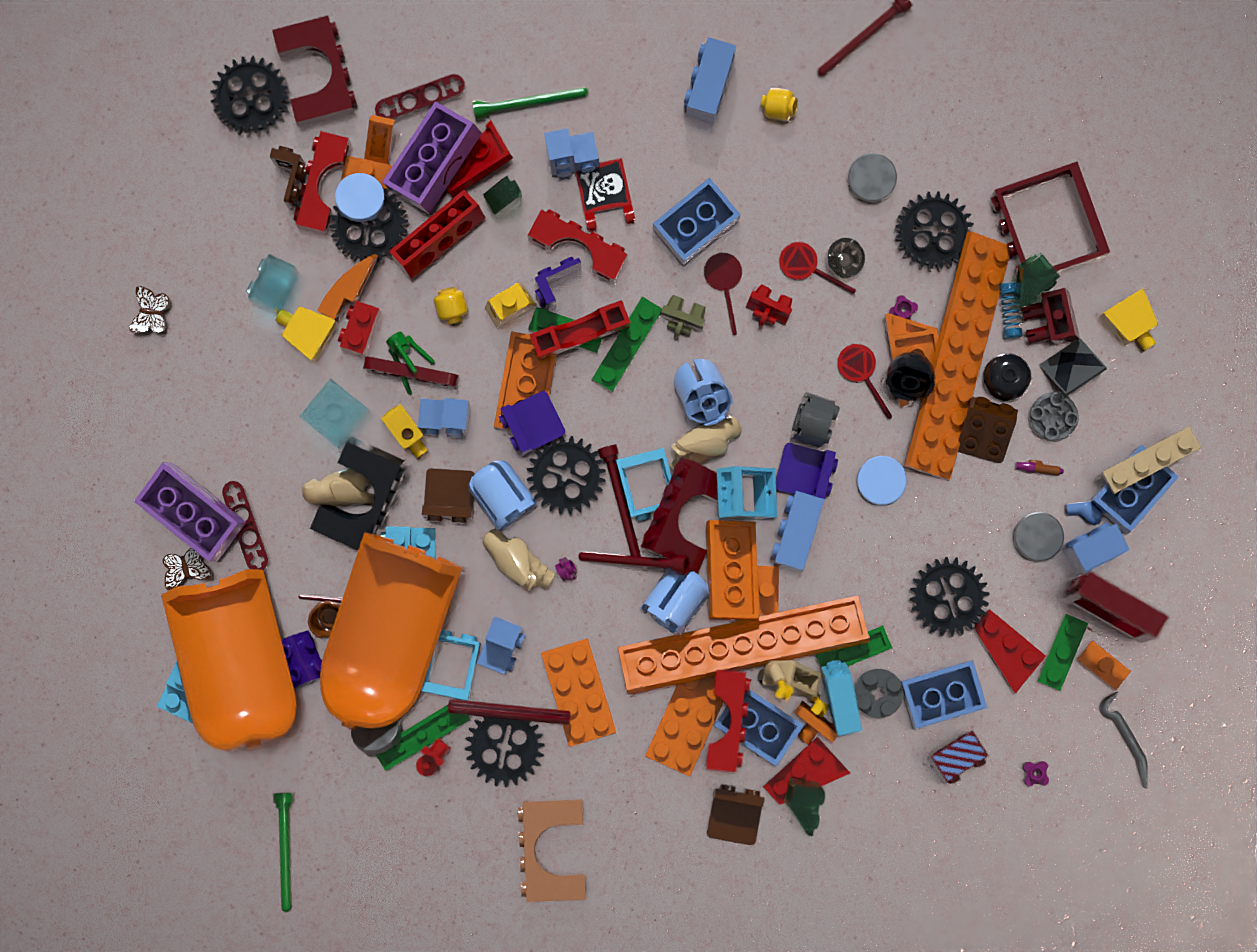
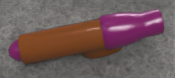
[1016,460,1064,476]

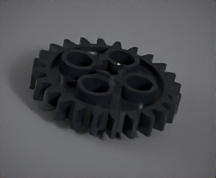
[210,56,290,135]
[329,188,409,263]
[895,191,974,271]
[527,436,606,515]
[909,557,990,637]
[464,716,545,787]

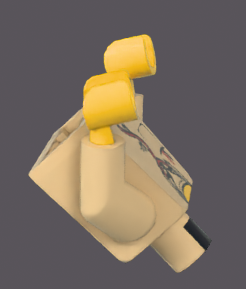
[758,661,829,718]

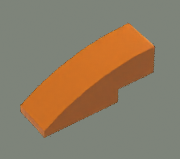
[317,254,378,319]

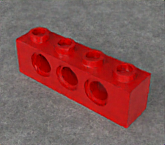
[389,190,486,279]

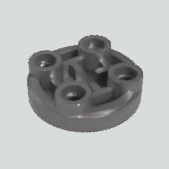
[848,153,897,202]
[1029,392,1079,442]
[1014,512,1064,562]
[351,720,401,757]

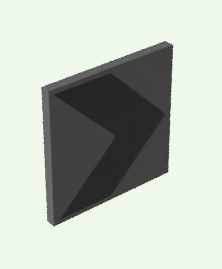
[1040,338,1107,396]

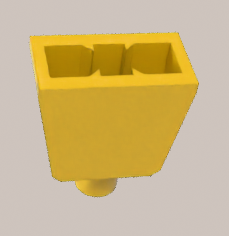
[485,282,537,329]
[1100,288,1158,351]
[275,306,338,363]
[380,403,428,458]

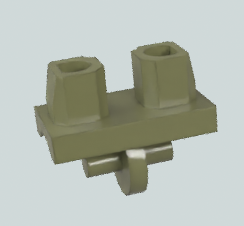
[661,295,706,338]

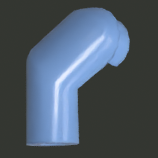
[1067,502,1102,525]

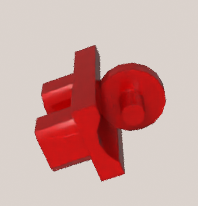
[746,284,792,327]
[416,738,451,776]

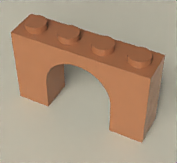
[518,800,586,902]

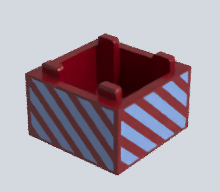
[927,731,989,784]

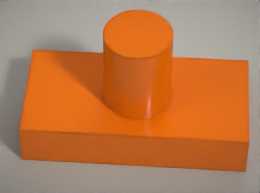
[364,115,395,164]
[341,155,393,191]
[757,566,779,615]
[1076,640,1131,691]
[794,700,838,744]

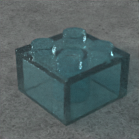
[246,254,300,316]
[299,378,371,450]

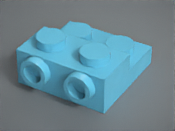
[381,526,436,558]
[157,661,193,723]

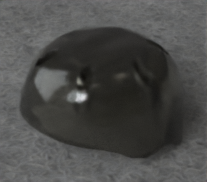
[826,238,865,278]

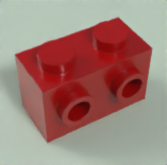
[338,300,381,358]

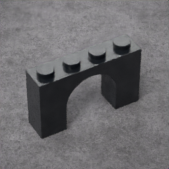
[310,436,406,551]

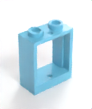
[616,448,671,522]
[717,466,777,520]
[421,630,481,701]
[821,660,862,736]

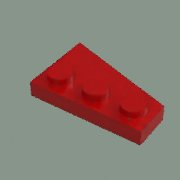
[446,120,513,197]
[973,609,1046,694]
[763,737,850,805]

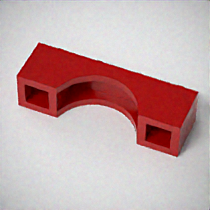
[293,131,351,235]
[528,209,628,283]
[530,300,631,361]
[706,669,750,773]

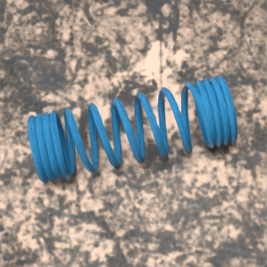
[999,282,1023,338]

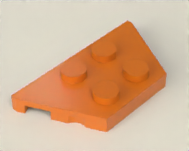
[885,313,939,407]

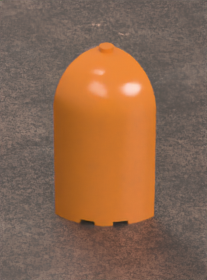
[320,532,462,729]
[161,569,296,750]

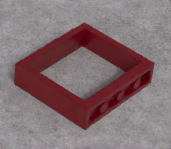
[990,161,1111,285]
[1065,571,1170,643]

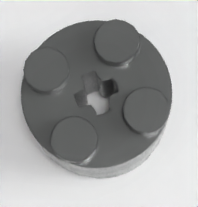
[791,392,840,447]
[854,669,904,719]

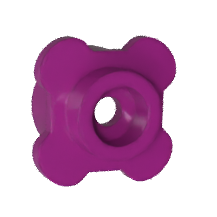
[889,295,918,320]
[555,557,577,582]
[1024,761,1049,786]

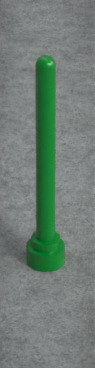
[472,87,588,120]
[273,793,293,912]

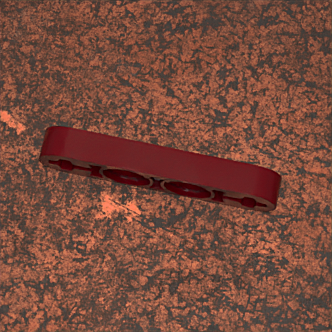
[375,74,466,120]
[363,356,459,388]
[222,481,269,571]

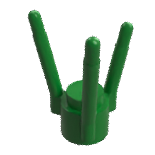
[386,331,435,395]

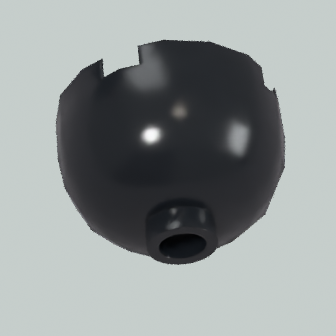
[886,352,936,401]
[982,353,1032,402]

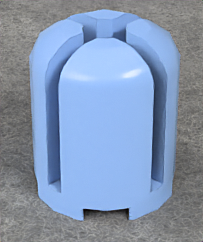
[674,359,733,426]
[468,460,537,530]
[640,569,709,636]

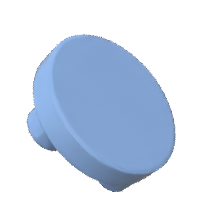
[335,173,384,222]
[857,456,907,506]

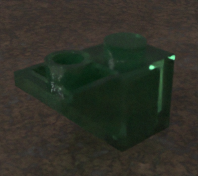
[483,176,522,219]
[1014,251,1060,307]
[784,778,825,836]

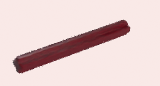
[448,699,571,725]

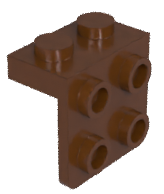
[270,146,307,209]
[958,396,1018,463]
[422,468,475,524]
[707,784,765,845]

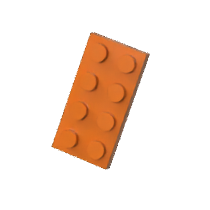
[494,331,557,431]
[706,520,759,620]
[541,638,616,747]
[645,677,723,777]

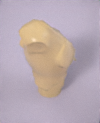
[669,416,742,470]
[302,469,375,506]
[482,529,555,591]

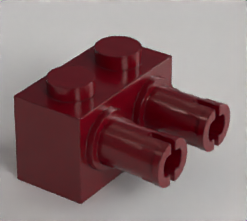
[1021,288,1080,345]

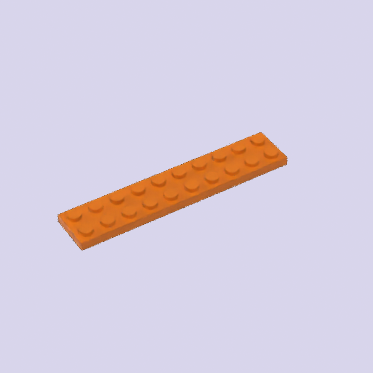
[905,231,1011,480]
[618,595,869,695]

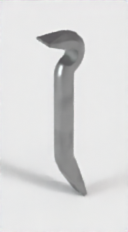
[1100,691,1148,788]

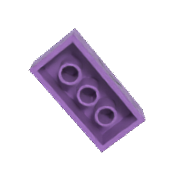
[382,101,482,214]
[134,462,247,562]

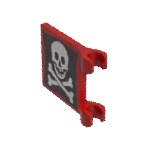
[575,158,635,232]

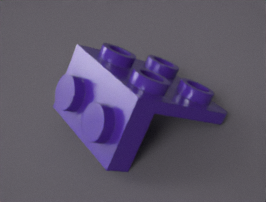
[534,257,581,311]
[499,391,565,455]
[776,443,838,499]
[281,630,322,689]

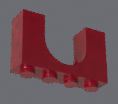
[272,15,357,127]
[641,457,718,573]

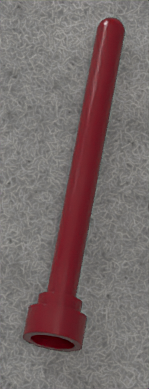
[817,0,913,76]
[598,444,641,556]
[578,551,691,575]

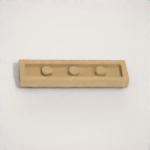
[1102,426,1201,494]

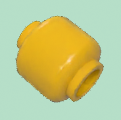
[760,88,798,121]
[433,287,468,324]

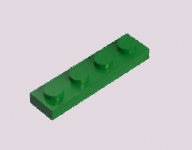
[592,296,663,393]
[376,699,470,771]

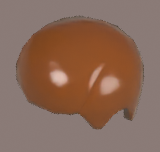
[307,601,340,639]

